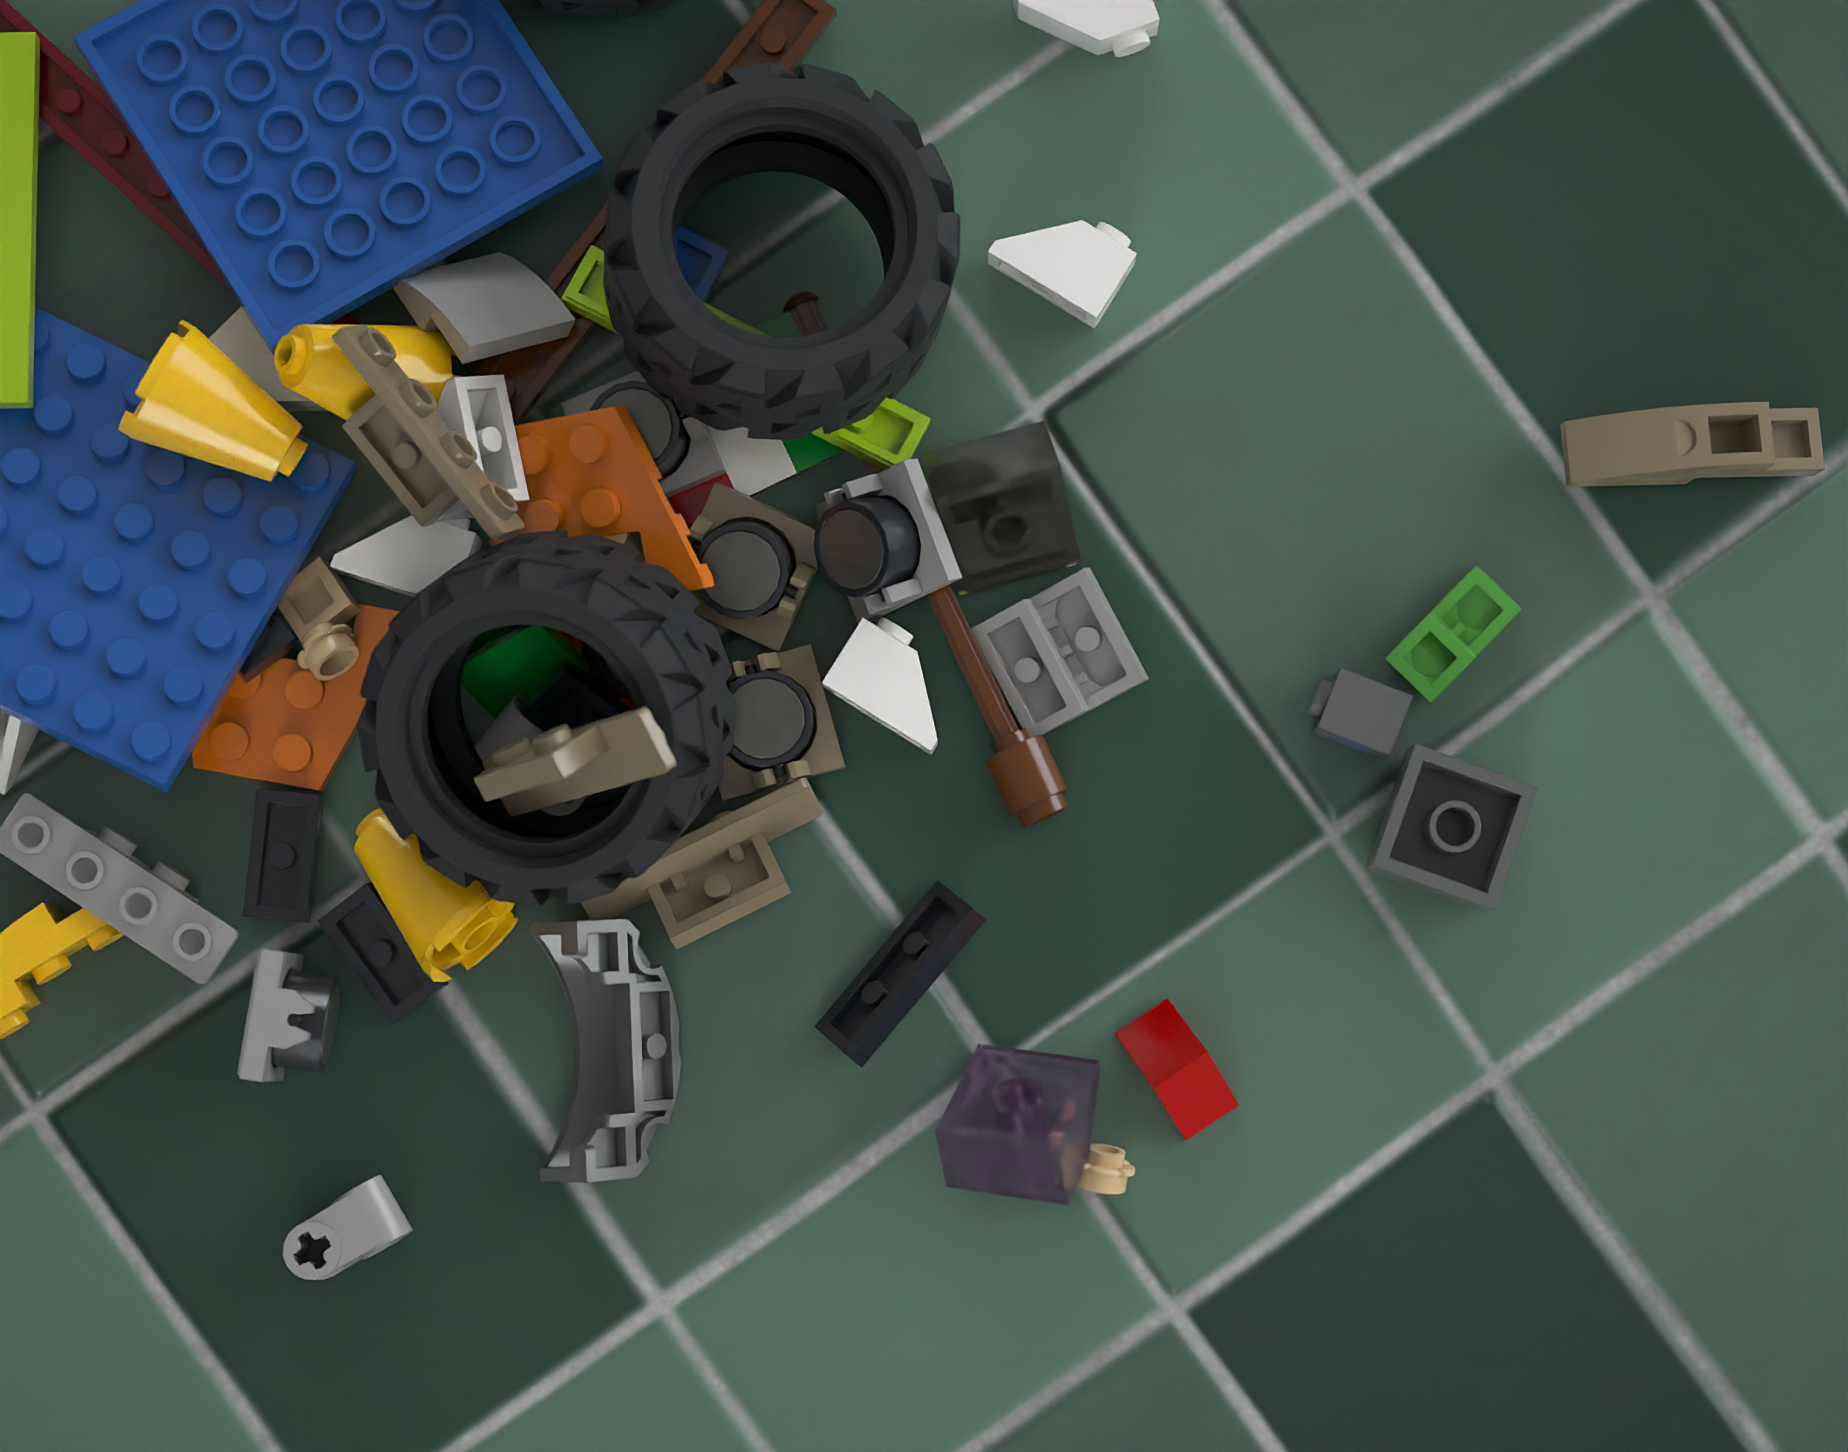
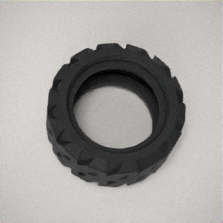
[603,62,960,440]
[358,530,737,907]

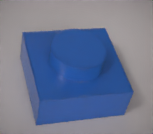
[672,225,731,303]

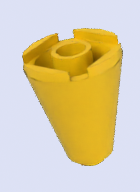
[118,320,308,482]
[274,324,462,421]
[354,808,526,982]

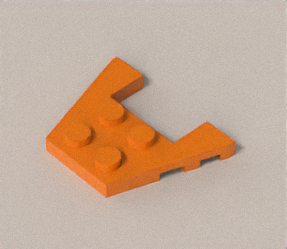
[490,405,715,591]
[192,604,400,792]

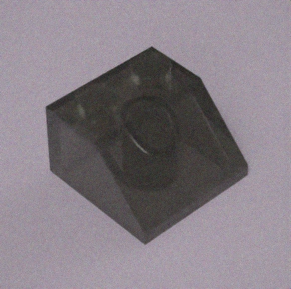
[921,421,1081,596]

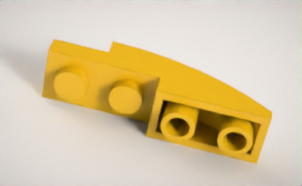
[0,903,124,1040]

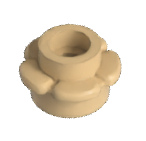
[297,622,359,680]
[1072,1143,1135,1194]

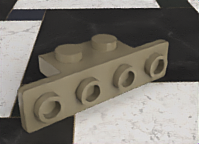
[332,324,525,541]
[474,707,676,817]
[580,778,823,950]

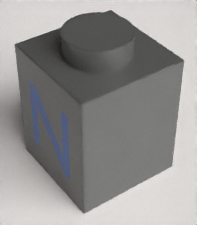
[1307,668,1413,760]

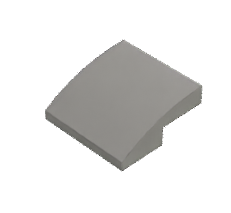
[393,252,575,364]
[971,567,1149,738]

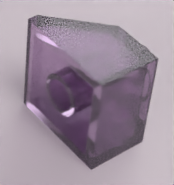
[935,1044,1101,1205]

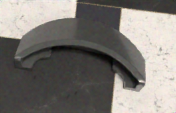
[530,919,681,1183]

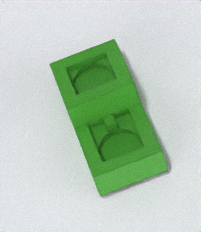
[1385,564,1522,703]

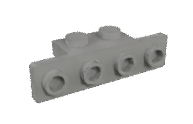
[0,793,239,984]

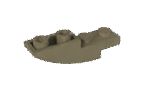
[1560,402,1825,487]

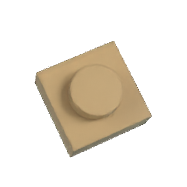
[278,556,361,641]

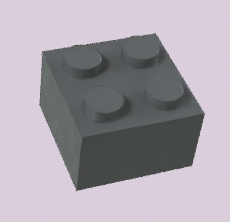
[1365,744,1538,912]

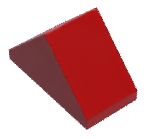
[1114,998,1239,1141]

